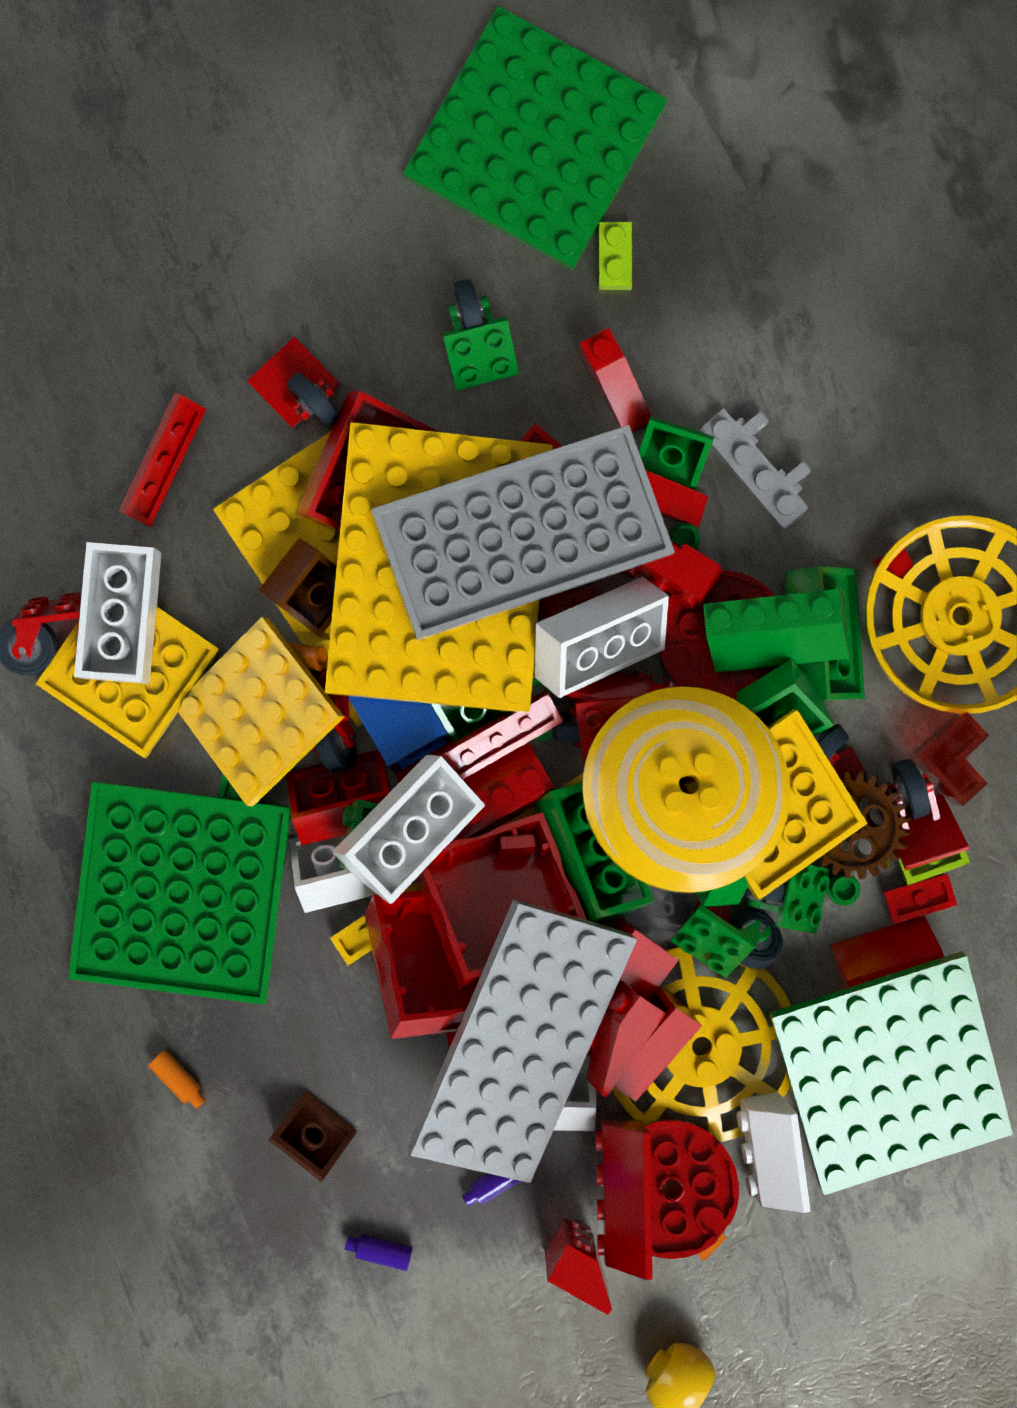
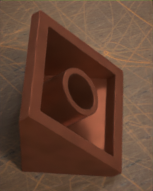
[268,1091,357,1182]

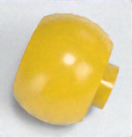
[645,1343,716,1408]

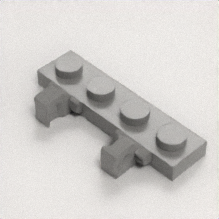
[698,409,811,530]

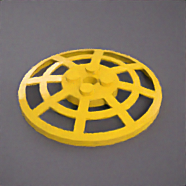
[865,515,1017,714]
[612,946,791,1142]

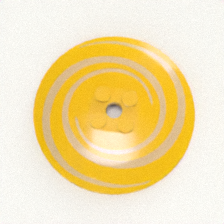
[582,687,790,893]

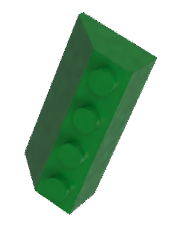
[785,566,865,702]
[703,589,850,673]
[534,783,655,924]

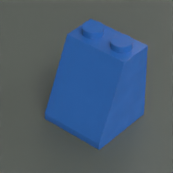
[348,696,452,773]

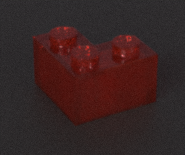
[909,711,989,806]

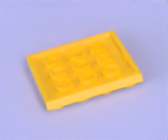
[35,606,221,758]
[177,617,344,806]
[684,710,867,900]

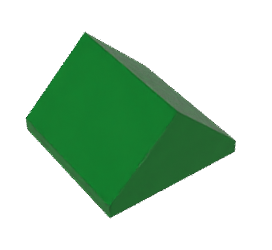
[639,416,714,490]

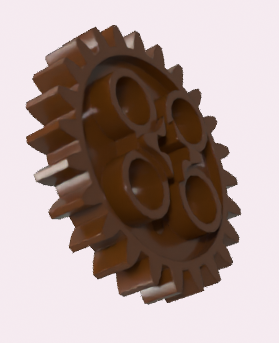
[821,771,911,879]

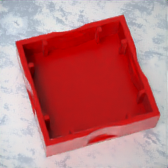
[417,812,587,991]
[365,891,476,1039]

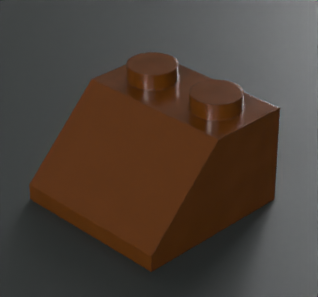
[259,538,337,637]

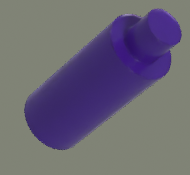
[462,1173,521,1207]
[345,1234,413,1272]

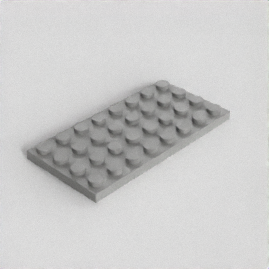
[371,425,675,641]
[407,898,637,1183]

